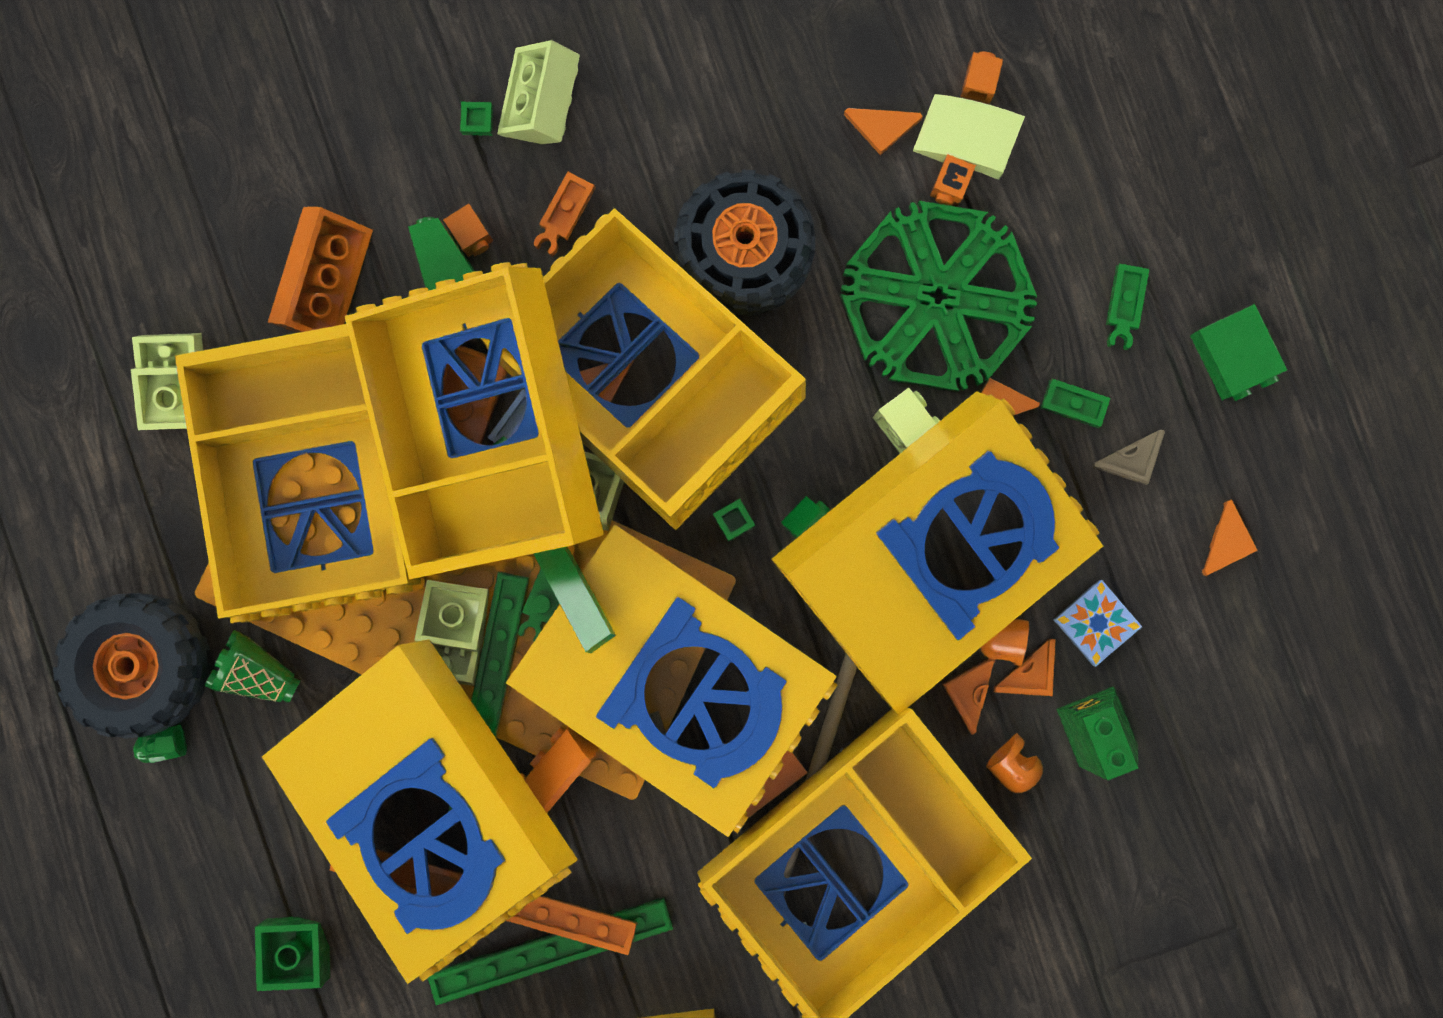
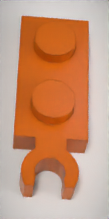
[534,172,595,257]

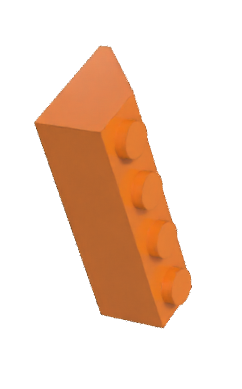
[268,207,373,333]
[521,727,599,813]

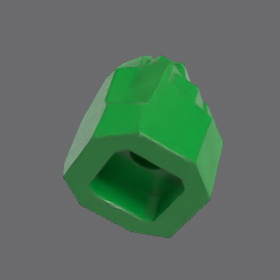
[133,725,187,763]

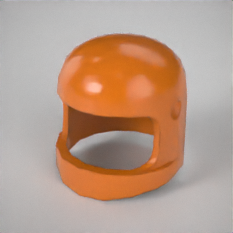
[980,619,1029,667]
[986,733,1043,793]

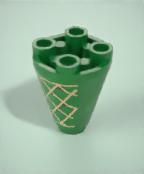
[205,629,301,703]

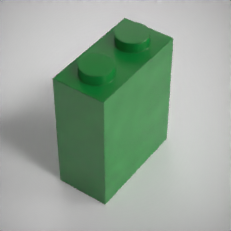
[1190,304,1287,401]

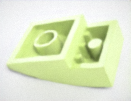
[913,94,1025,180]
[131,333,203,430]
[414,580,489,686]

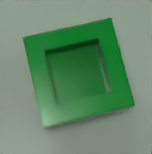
[460,102,493,136]

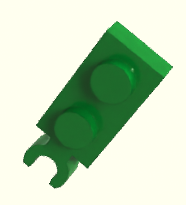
[1106,263,1149,350]
[518,569,560,641]

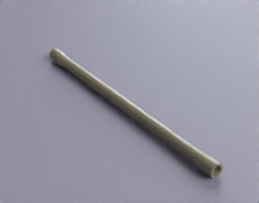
[784,653,857,897]

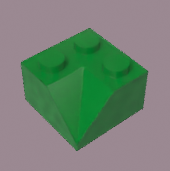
[255,917,331,991]

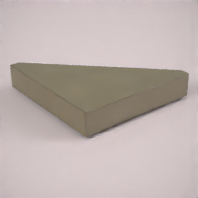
[1092,430,1165,485]

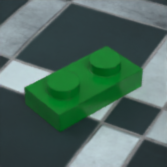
[1040,378,1111,428]

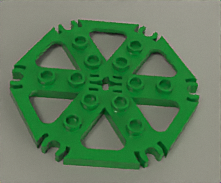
[840,201,1037,392]

